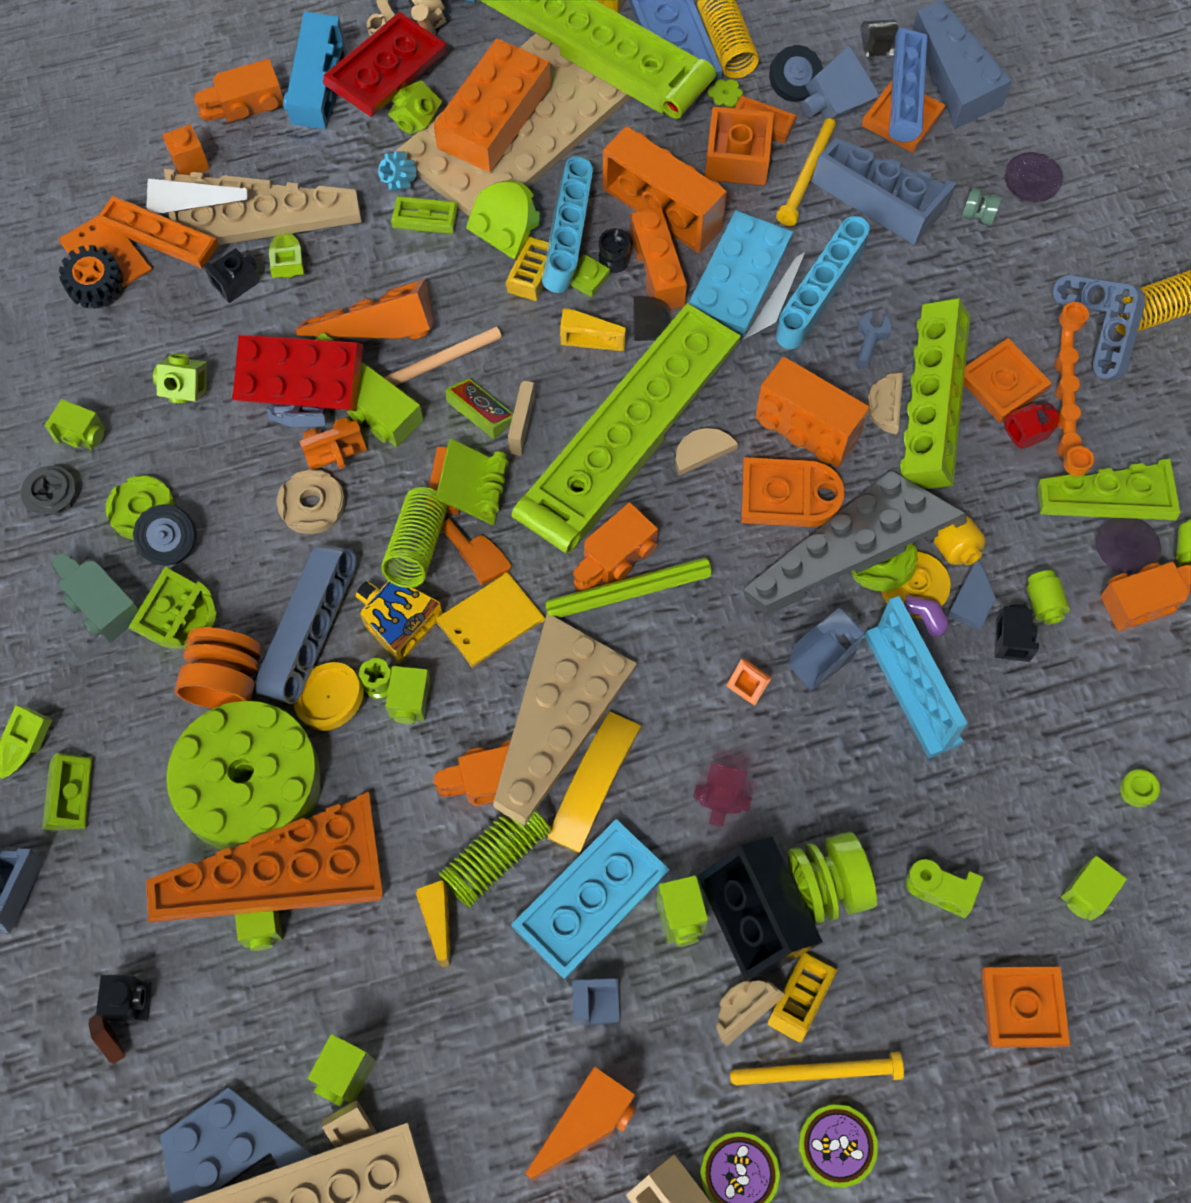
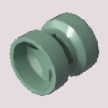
[961,187,1003,226]

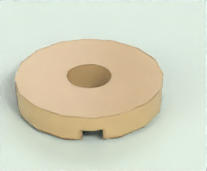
[276,469,346,535]

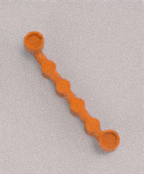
[1054,302,1094,476]

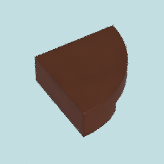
[88,1014,126,1065]

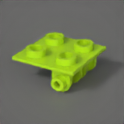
[435,439,509,525]

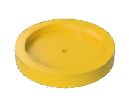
[881,552,951,618]
[293,662,364,731]

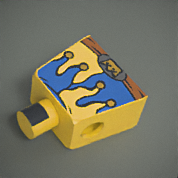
[355,581,443,664]

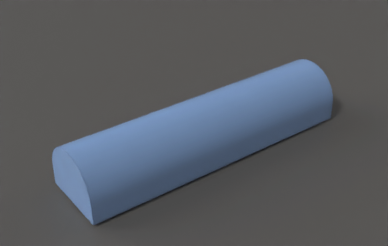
[889,27,928,142]

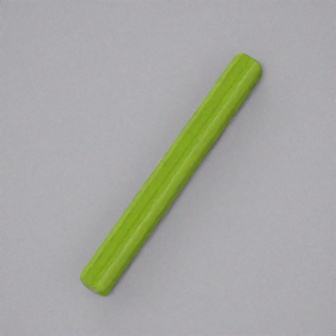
[545,558,712,618]

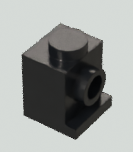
[204,248,260,303]
[995,604,1039,662]
[96,975,152,1021]

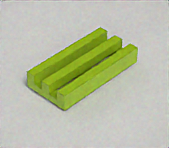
[391,196,458,234]

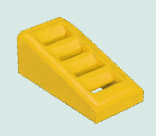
[506,236,548,302]
[560,308,626,351]
[416,880,451,968]
[767,953,837,1043]

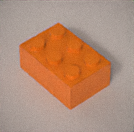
[755,356,870,468]

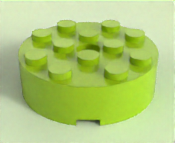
[166,701,321,850]

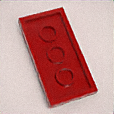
[323,12,447,117]
[232,335,363,411]

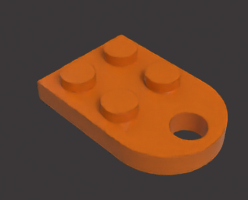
[741,457,844,527]

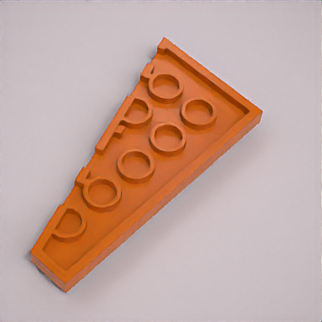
[146,792,383,923]

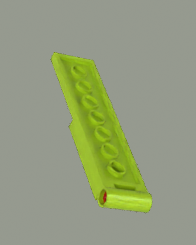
[480,0,716,119]
[511,303,741,555]

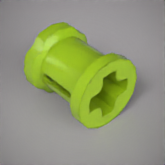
[359,658,391,700]

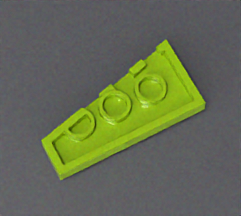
[1037,458,1181,520]

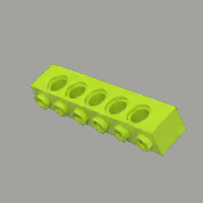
[900,298,971,489]

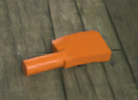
[441,519,511,586]

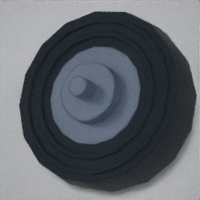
[769,45,823,102]
[133,504,197,566]

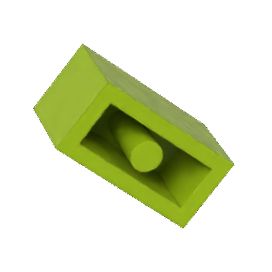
[656,875,708,947]
[307,1034,377,1107]

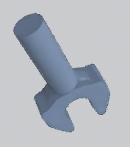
[856,311,892,368]

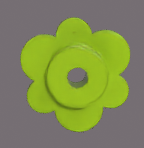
[708,79,743,107]

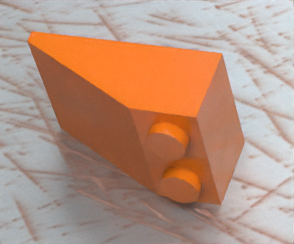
[525,1066,637,1182]

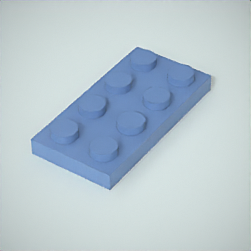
[630,0,722,81]

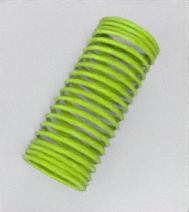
[381,487,448,588]
[438,810,551,908]

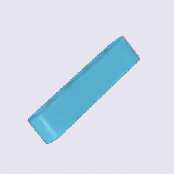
[542,156,593,293]
[776,216,870,349]

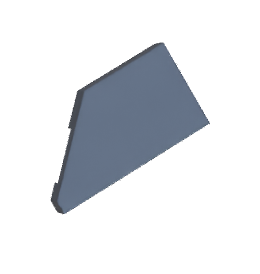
[267,405,329,427]
[947,561,996,631]

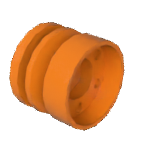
[174,627,263,709]

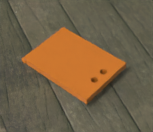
[58,215,152,292]

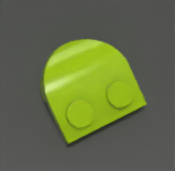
[466,180,540,260]
[128,567,216,649]

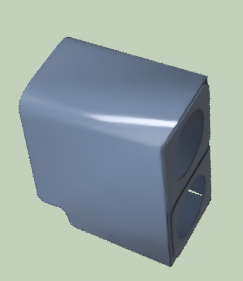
[789,607,865,690]

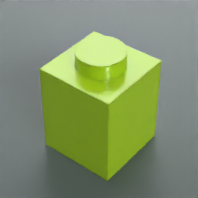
[385,666,431,724]
[1061,855,1127,921]
[235,910,283,951]

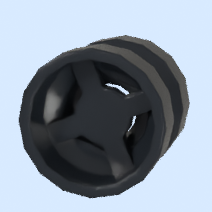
[598,228,630,273]

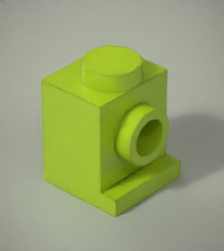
[44,399,105,450]

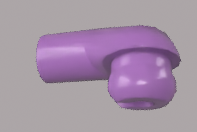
[904,595,948,637]

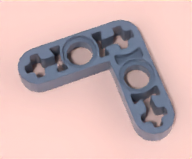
[1053,275,1146,381]

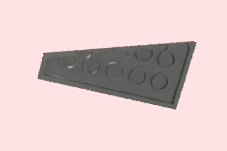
[743,470,967,615]

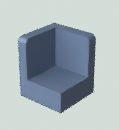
[572,978,620,1025]

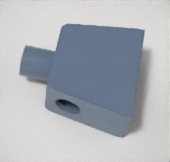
[801,45,880,120]

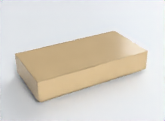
[508,381,535,456]

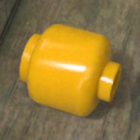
[933,516,986,566]

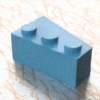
[283,11,347,129]

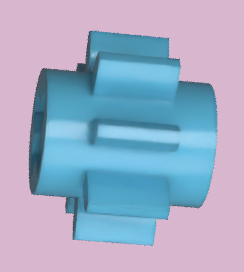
[378,151,417,190]

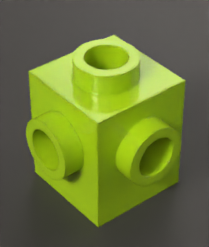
[388,80,442,135]
[153,353,207,403]

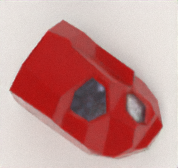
[1003,403,1059,449]

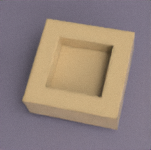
[322,1100,376,1148]

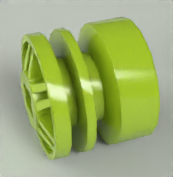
[787,831,877,926]

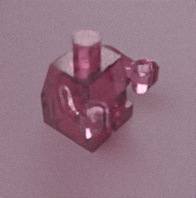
[693,763,752,827]

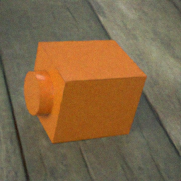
[162,124,210,175]

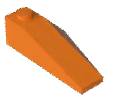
[295,278,434,340]

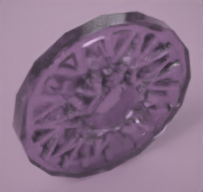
[1004,152,1063,202]
[1096,518,1161,574]

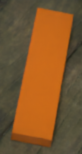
[95,195,219,269]

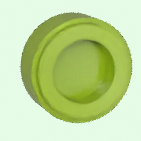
[1120,769,1160,808]

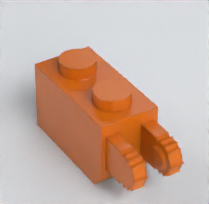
[194,58,284,123]
[573,502,658,591]
[1100,562,1191,632]
[433,740,511,807]

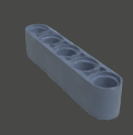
[255,544,356,704]

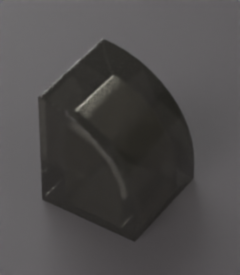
[860,19,898,57]
[633,296,671,341]

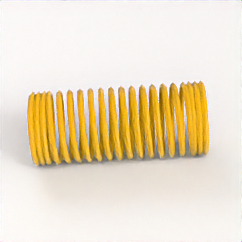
[697,0,759,78]
[1115,270,1191,336]

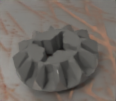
[21,466,77,517]

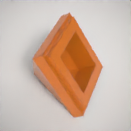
[726,658,772,706]

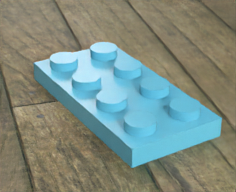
[688,210,793,336]
[511,819,670,980]

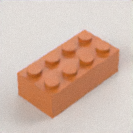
[434,38,551,173]
[602,126,727,254]

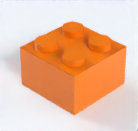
[705,106,774,186]

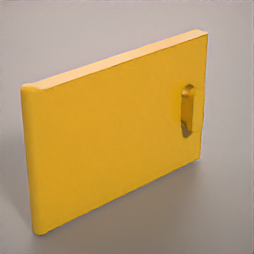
[435,572,546,668]

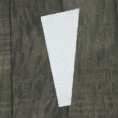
[146,179,247,214]
[744,252,805,339]

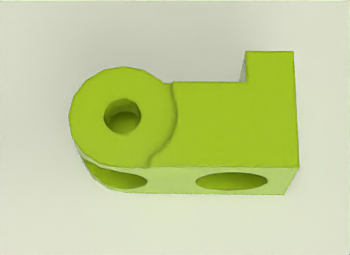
[905,859,984,918]

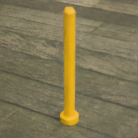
[776,118,836,226]
[730,1051,904,1085]

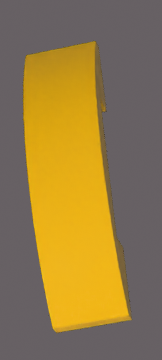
[547,711,642,854]

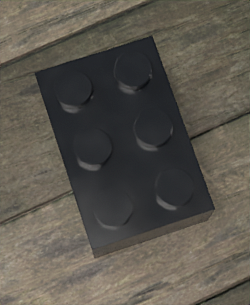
[697,837,823,981]

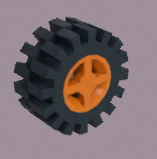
[59,245,124,309]

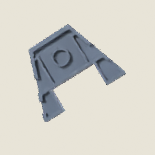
[160,1087,313,1203]

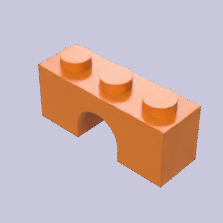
[630,207,687,313]

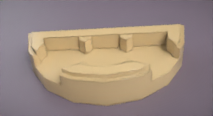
[866,373,903,435]
[675,428,738,476]
[716,980,786,1046]

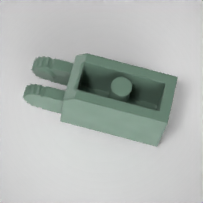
[52,553,139,643]

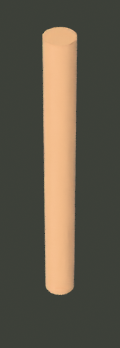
[383,326,502,386]

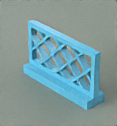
[864,596,968,759]

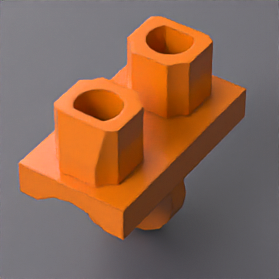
[299,417,367,470]

